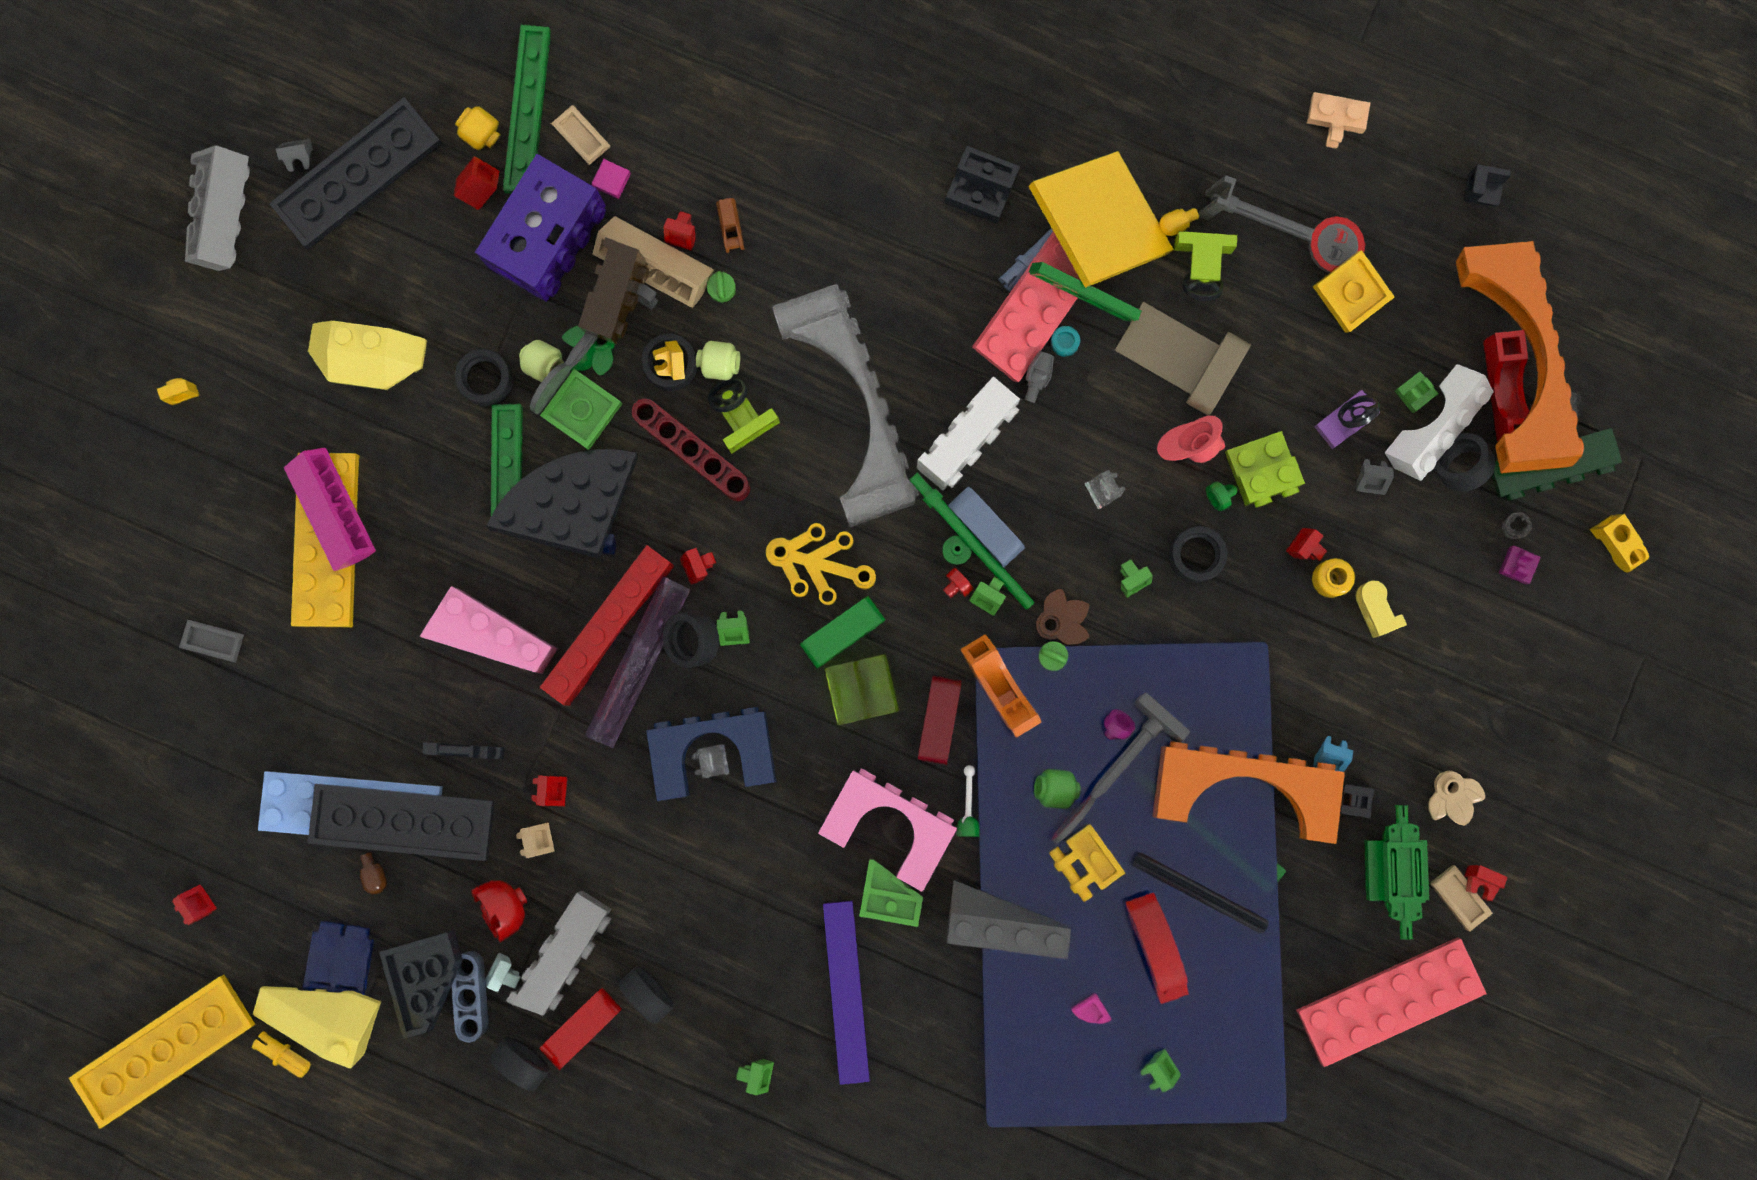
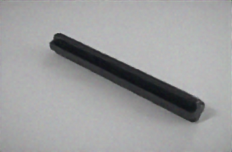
[1132,852,1269,934]

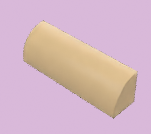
[593,216,714,308]

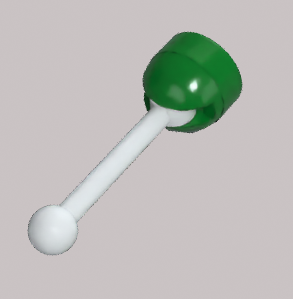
[956,765,980,837]

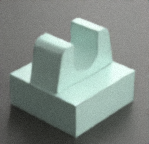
[485,953,520,992]

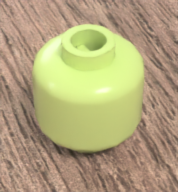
[519,340,564,382]
[696,341,741,380]

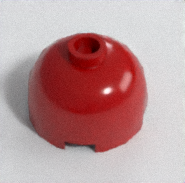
[471,880,527,942]

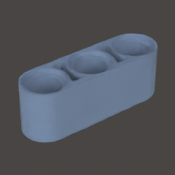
[948,486,1025,568]
[452,951,489,1042]

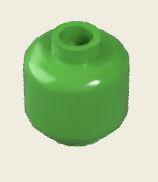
[1034,769,1081,809]

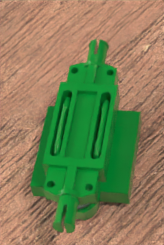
[1364,805,1429,940]

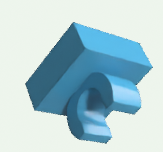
[1313,736,1353,772]

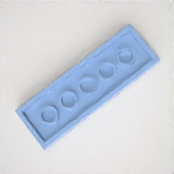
[258,771,443,835]

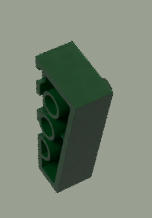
[1492,428,1622,501]

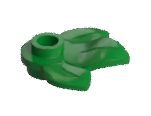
[562,326,616,376]

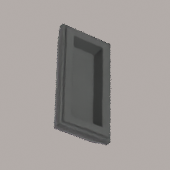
[179,619,244,663]

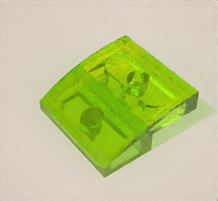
[825,654,899,725]

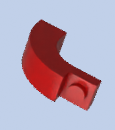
[1126,892,1189,1004]

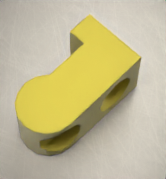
[1356,581,1407,638]

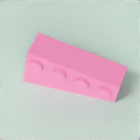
[420,586,557,674]

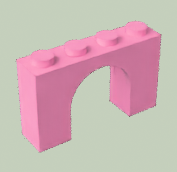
[818,768,957,892]

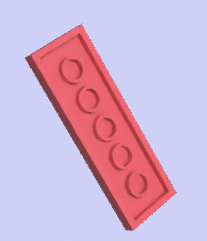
[972,231,1081,382]
[1296,937,1487,1067]

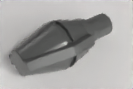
[1024,351,1054,403]

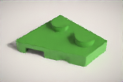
[859,859,923,927]

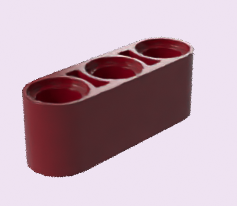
[918,676,962,765]

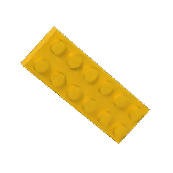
[291,453,359,627]
[69,975,256,1129]

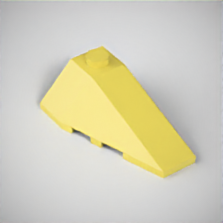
[252,986,381,1069]

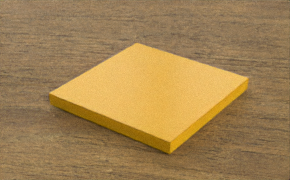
[1028,151,1174,288]

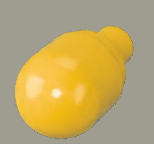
[1159,208,1199,236]

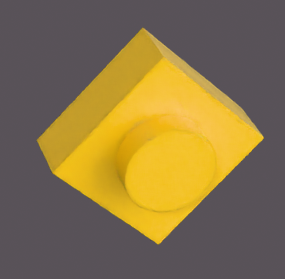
[157,378,199,405]

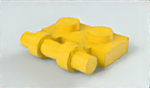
[1049,824,1125,902]

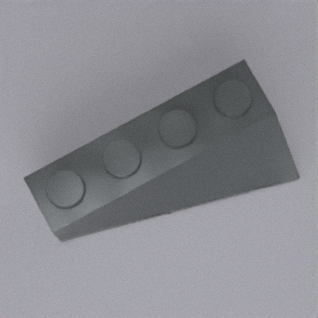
[946,880,1071,959]

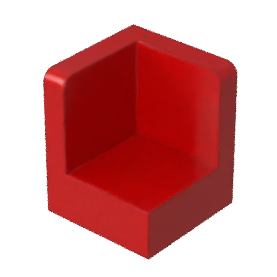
[454,156,499,209]

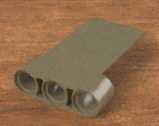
[1115,302,1251,416]

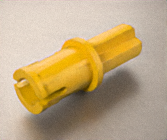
[252,1031,311,1078]

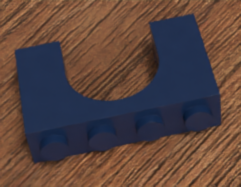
[646,707,776,801]

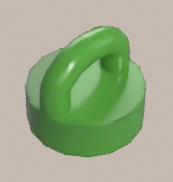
[707,271,736,303]
[1038,642,1068,671]

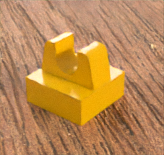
[653,340,685,380]

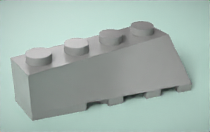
[185,145,250,271]
[506,891,612,1015]

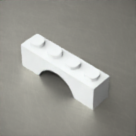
[1385,364,1494,481]

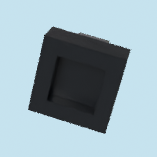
[1340,784,1374,818]

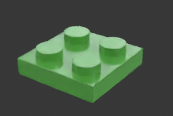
[540,369,622,450]

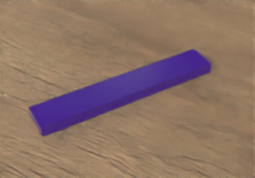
[823,900,870,1085]

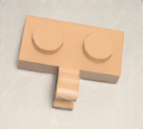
[1307,92,1370,148]

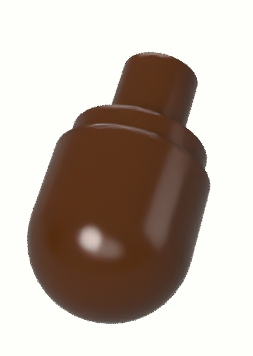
[359,853,387,894]

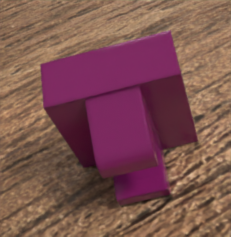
[1499,545,1541,585]

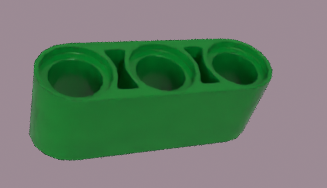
[800,596,886,669]

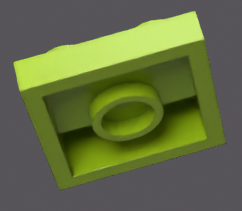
[1225,431,1305,508]

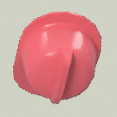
[1157,416,1225,463]

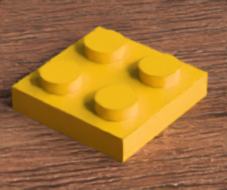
[1313,250,1394,333]

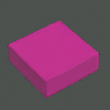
[592,159,631,199]

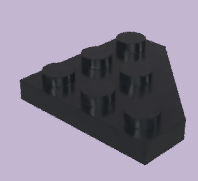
[379,930,463,1039]

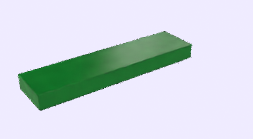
[1028,262,1142,321]
[491,404,523,516]

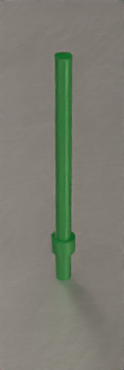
[909,472,1034,610]

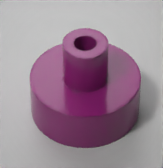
[1104,709,1135,740]

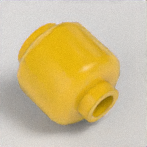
[455,106,500,150]
[1312,558,1355,598]

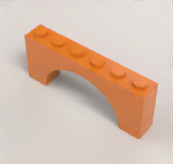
[1152,741,1345,844]

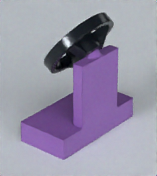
[1314,390,1380,449]

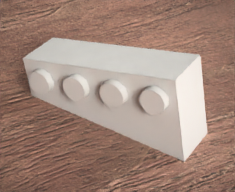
[917,376,1020,491]

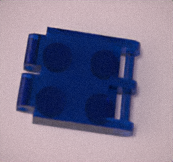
[303,921,374,995]

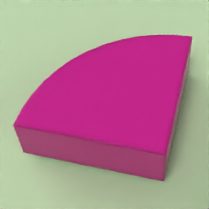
[1070,993,1112,1024]

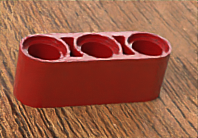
[539,988,622,1070]

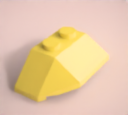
[308,321,427,390]

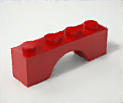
[1483,330,1530,443]

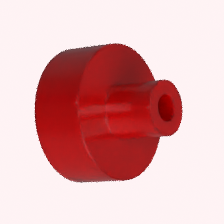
[943,567,974,598]

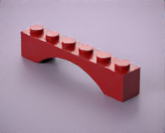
[539,545,674,706]

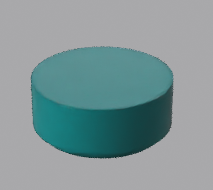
[1050,326,1080,357]

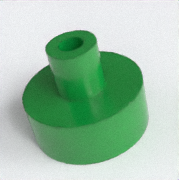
[942,536,972,566]

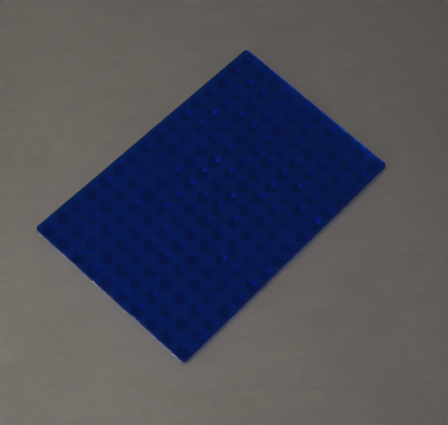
[975,642,1287,1127]

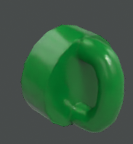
[1206,481,1238,511]

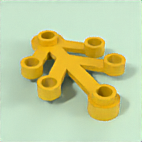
[766,523,876,606]

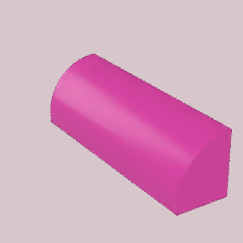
[284,448,376,571]

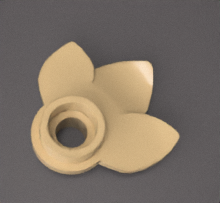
[1428,771,1485,826]

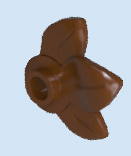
[1036,589,1090,645]

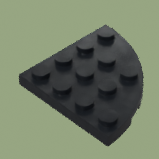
[487,449,638,559]

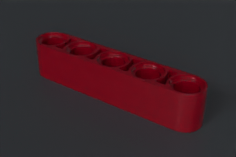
[632,399,750,501]

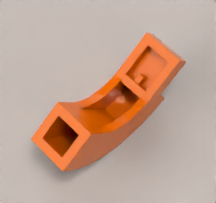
[960,634,1042,738]

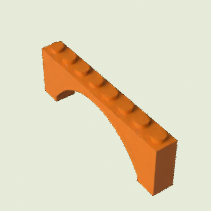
[1456,241,1584,473]

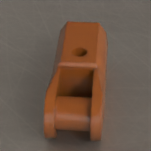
[716,198,744,253]

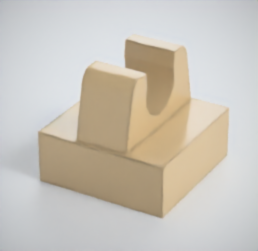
[516,823,555,858]

